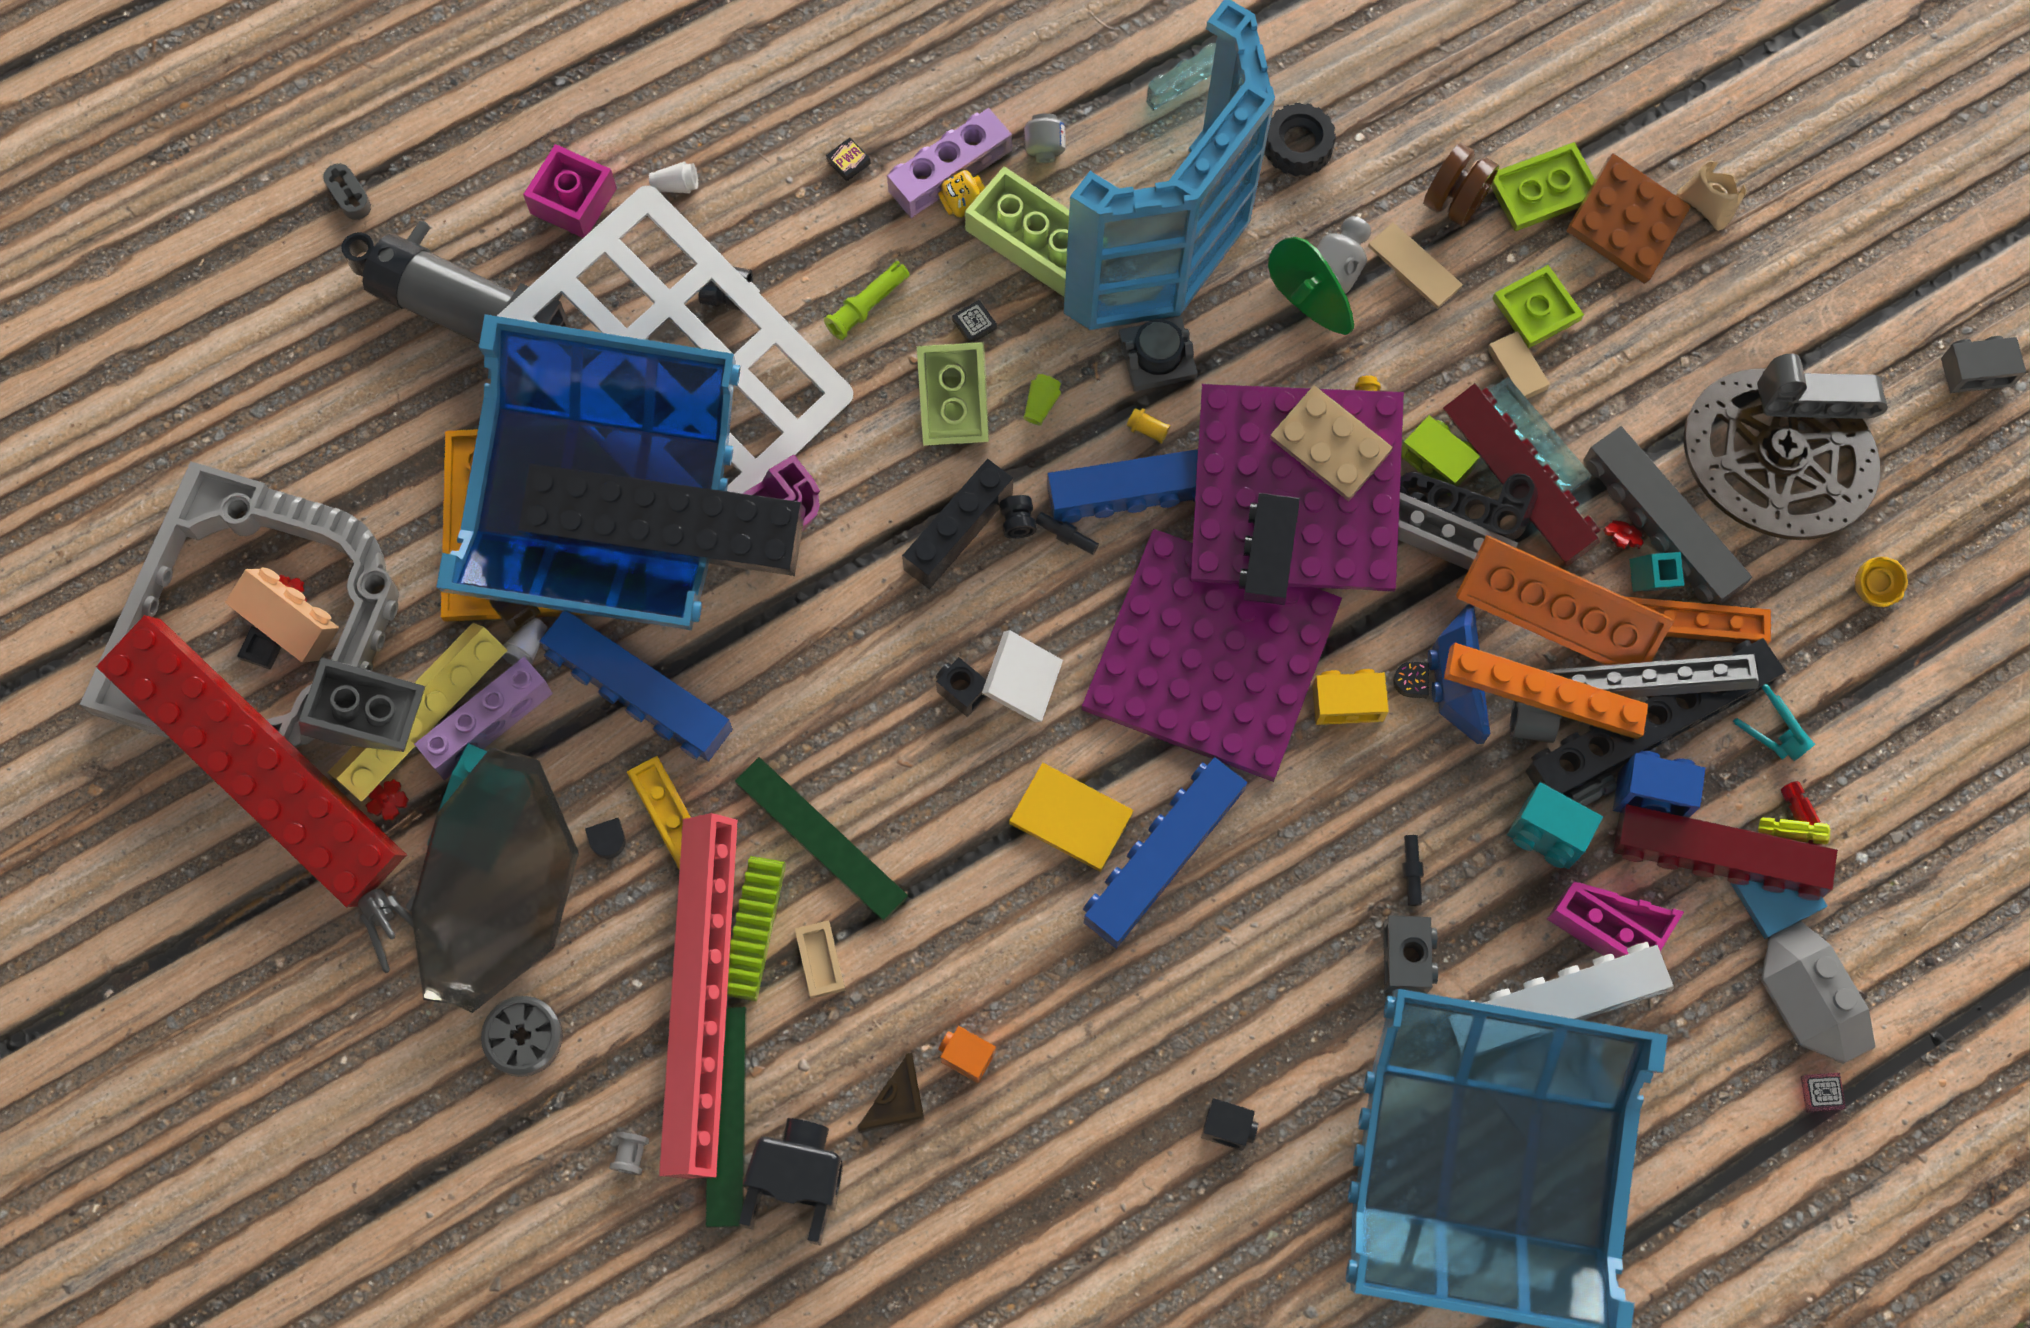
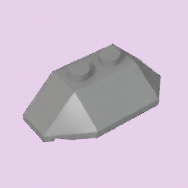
[1761,921,1876,1064]

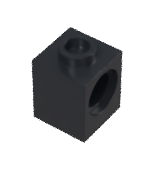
[936,657,987,717]
[1201,1098,1259,1151]

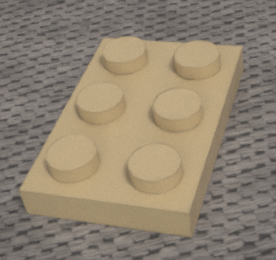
[1270,385,1393,501]

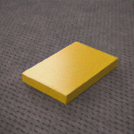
[1009,762,1134,872]

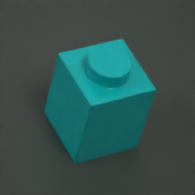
[1629,552,1684,592]

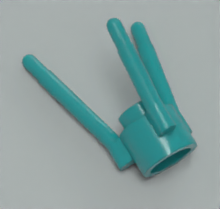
[1733,684,1815,761]

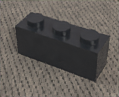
[1238,493,1300,605]

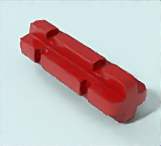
[1781,781,1822,846]

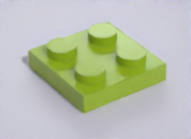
[1492,265,1584,349]

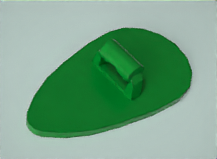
[1268,237,1354,335]

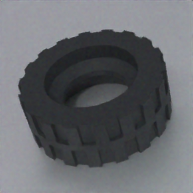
[1265,103,1336,177]

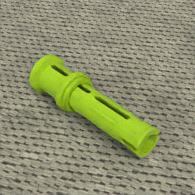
[824,261,910,340]

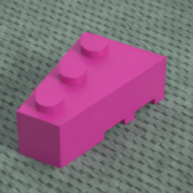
[1547,881,1684,959]

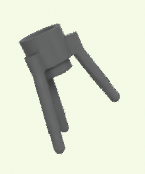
[358,889,441,973]

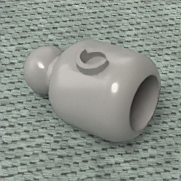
[1316,216,1371,294]

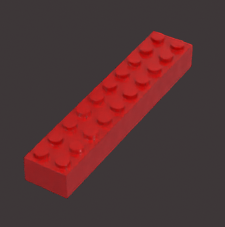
[96,615,407,907]

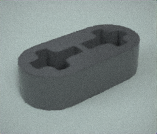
[323,164,371,220]

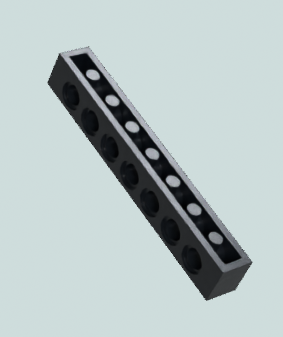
[1525,638,1786,796]

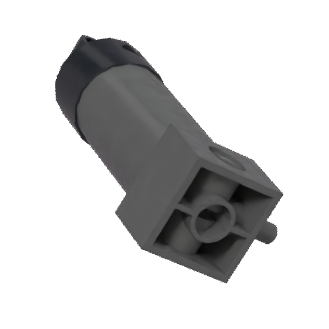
[341,221,570,381]

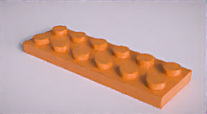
[1456,535,1673,665]

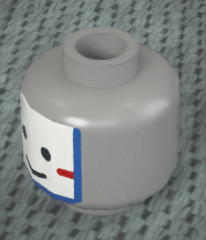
[1024,113,1066,163]

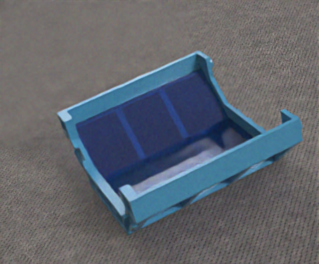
[436,314,741,630]

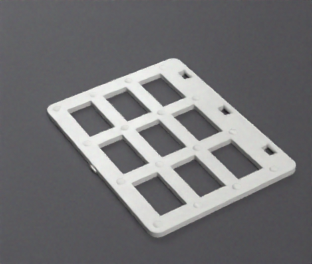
[497,186,853,494]

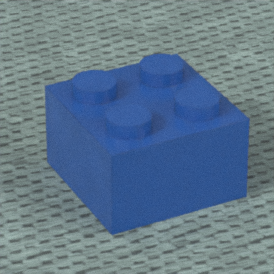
[1613,751,1706,818]

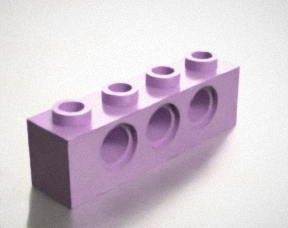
[887,108,1012,218]
[414,657,553,780]

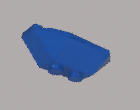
[1428,604,1491,744]

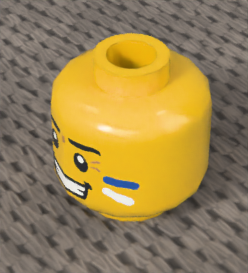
[938,170,985,218]

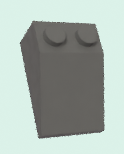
[299,657,425,752]

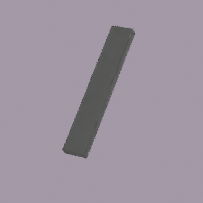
[1543,654,1759,698]

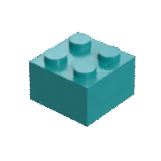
[1507,782,1603,869]

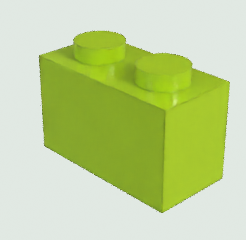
[1401,415,1480,496]

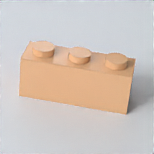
[225,567,339,663]

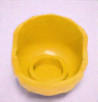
[1854,556,1908,607]

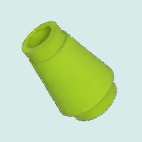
[1023,374,1061,425]

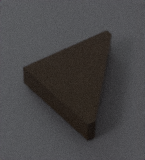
[858,1053,925,1133]

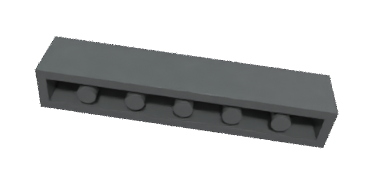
[1583,426,1752,605]

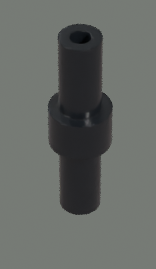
[1036,512,1099,555]
[1402,835,1424,906]

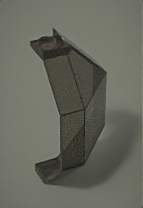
[411,748,579,1013]

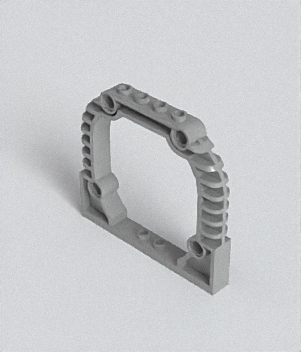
[80,461,399,748]

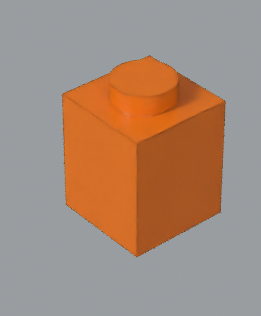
[938,1025,996,1084]

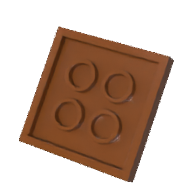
[1566,153,1691,284]

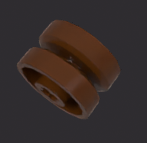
[1423,143,1499,227]

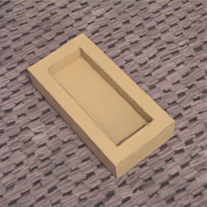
[1487,331,1550,402]
[795,920,846,999]

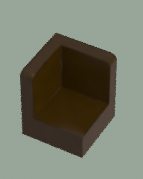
[490,573,541,633]

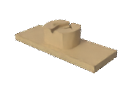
[1368,222,1463,309]

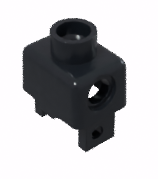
[739,1118,843,1246]

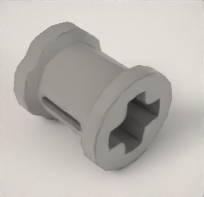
[609,1132,650,1175]

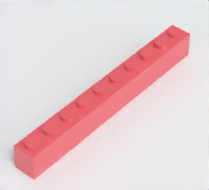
[659,813,738,1179]

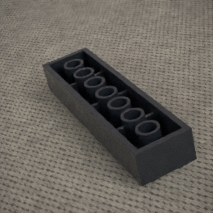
[518,463,806,576]

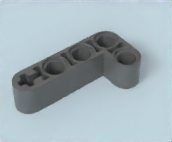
[1757,354,1888,419]

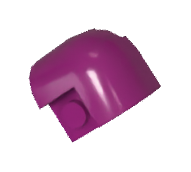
[742,454,820,532]

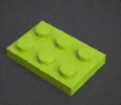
[1491,142,1595,232]

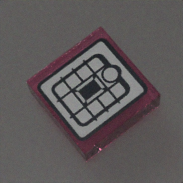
[1801,1073,1846,1113]

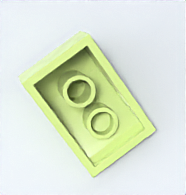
[917,342,989,446]

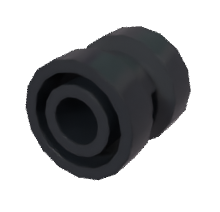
[999,495,1037,539]

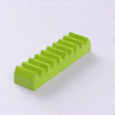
[727,856,786,1001]

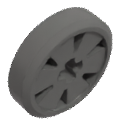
[481,996,563,1077]

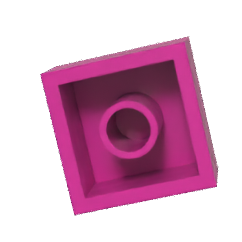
[523,144,617,238]

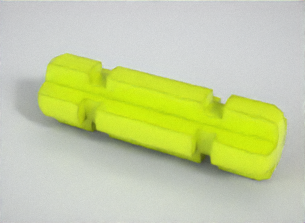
[1758,817,1831,844]

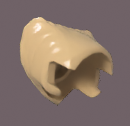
[1676,161,1747,231]

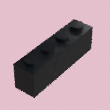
[902,459,1013,590]

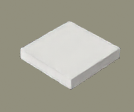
[982,630,1063,722]

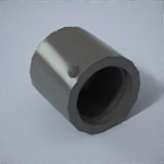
[1510,701,1560,743]

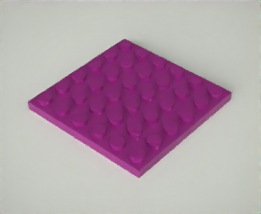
[1191,384,1404,592]
[1081,529,1342,782]

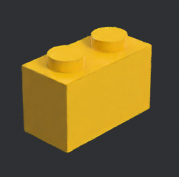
[1312,669,1389,725]

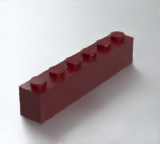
[1443,383,1601,567]
[1613,804,1838,900]

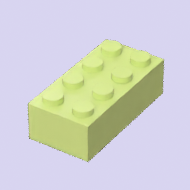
[965,166,1107,297]

